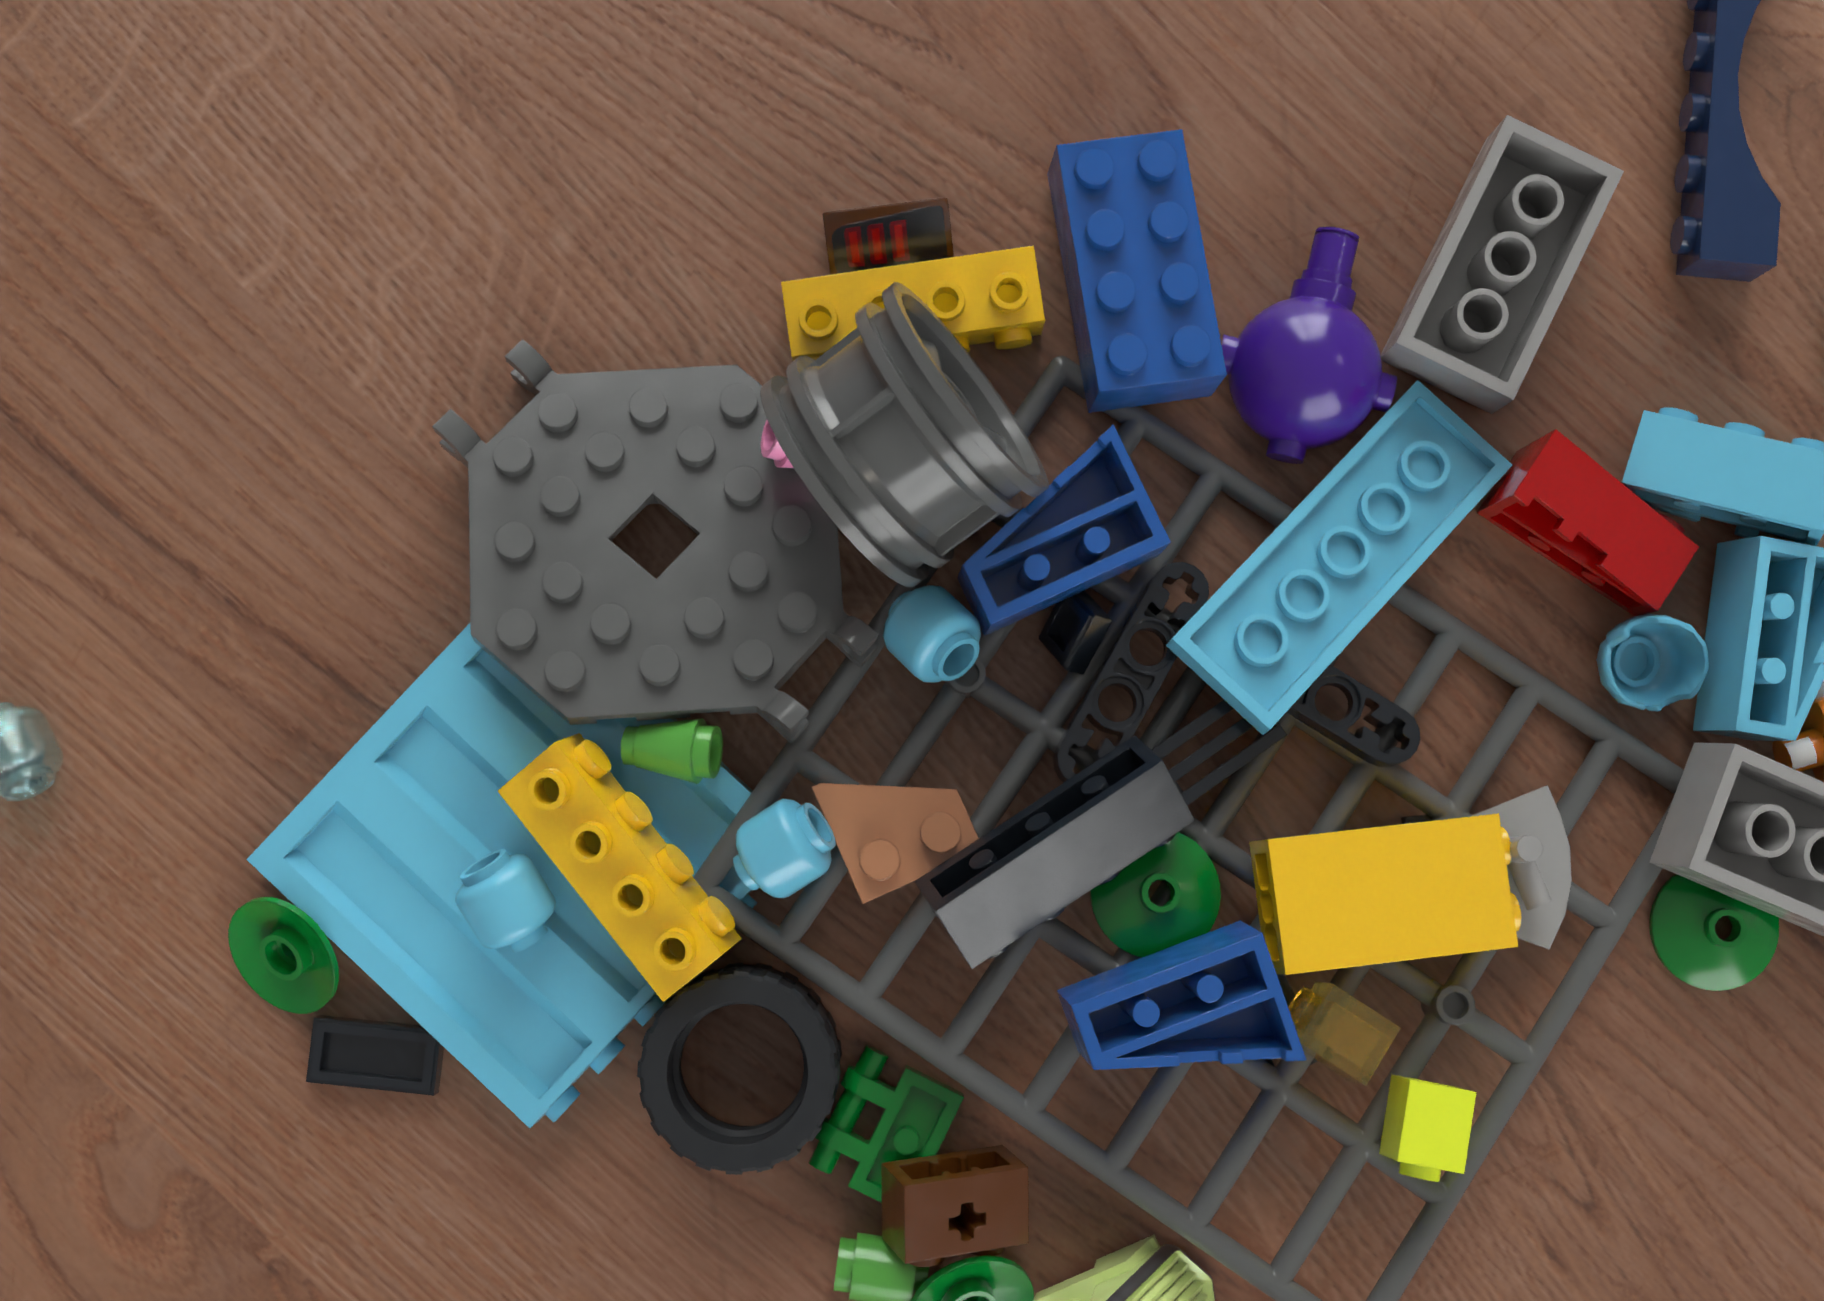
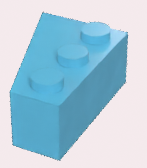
[1622,407,1824,546]
[1693,536,1824,741]

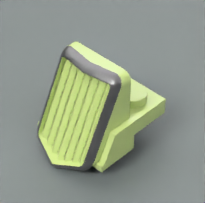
[1033,1235,1215,1301]

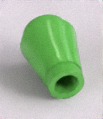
[621,718,723,784]

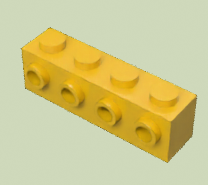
[781,246,1045,361]
[498,733,742,1002]

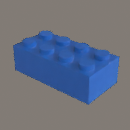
[1047,129,1227,413]

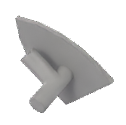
[1469,785,1572,949]

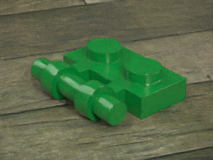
[809,1045,964,1203]

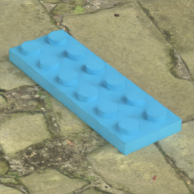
[1166,380,1512,735]

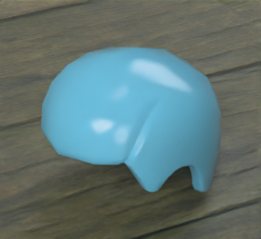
[1596,614,1710,712]

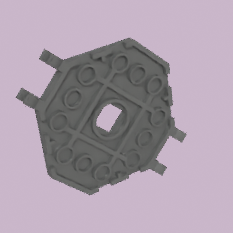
[432,339,879,744]

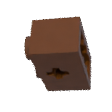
[881,1145,1029,1267]

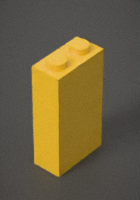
[1249,813,1521,975]

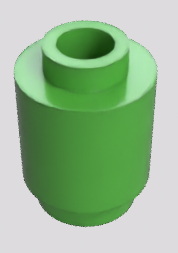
[833,1232,929,1301]

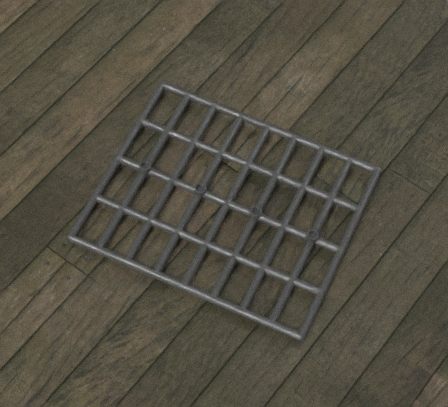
[694,356,1684,1301]

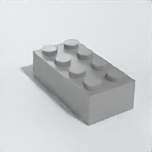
[1380,115,1624,414]
[1649,743,1824,937]

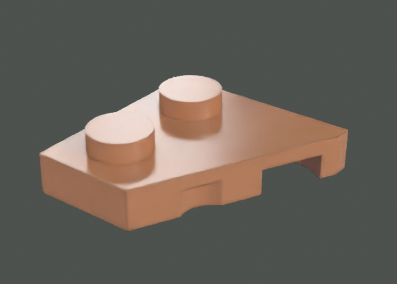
[812,783,979,904]

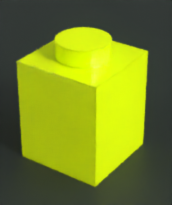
[1379,1074,1477,1182]

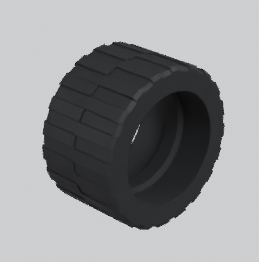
[637,963,842,1175]

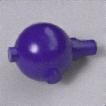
[1221,227,1397,464]

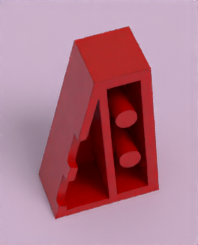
[1477,429,1699,616]

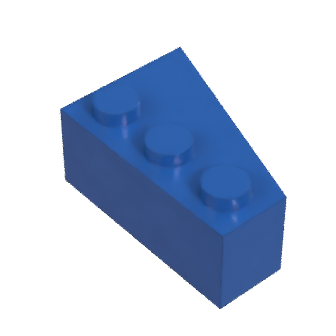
[957,424,1171,636]

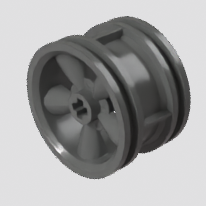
[760,282,1049,587]

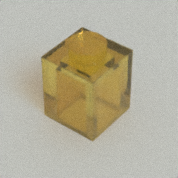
[1288,982,1401,1086]

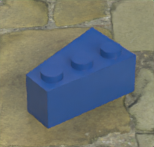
[1057,920,1306,1070]

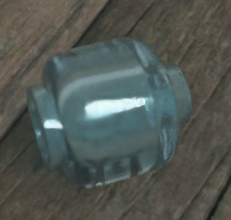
[0,702,63,801]

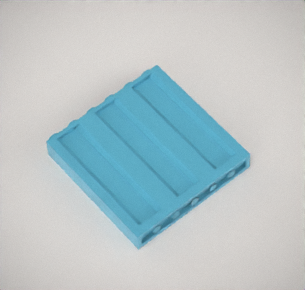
[246,623,757,1128]

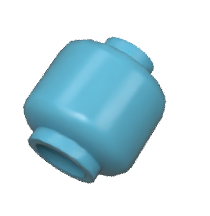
[883,585,981,683]
[733,799,836,898]
[455,849,556,952]

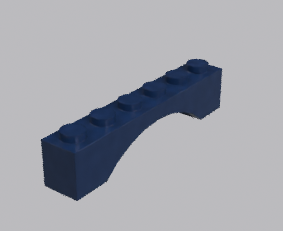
[1670,0,1781,282]

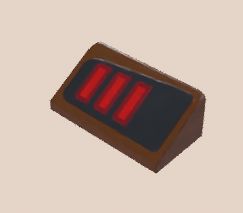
[823,198,954,275]

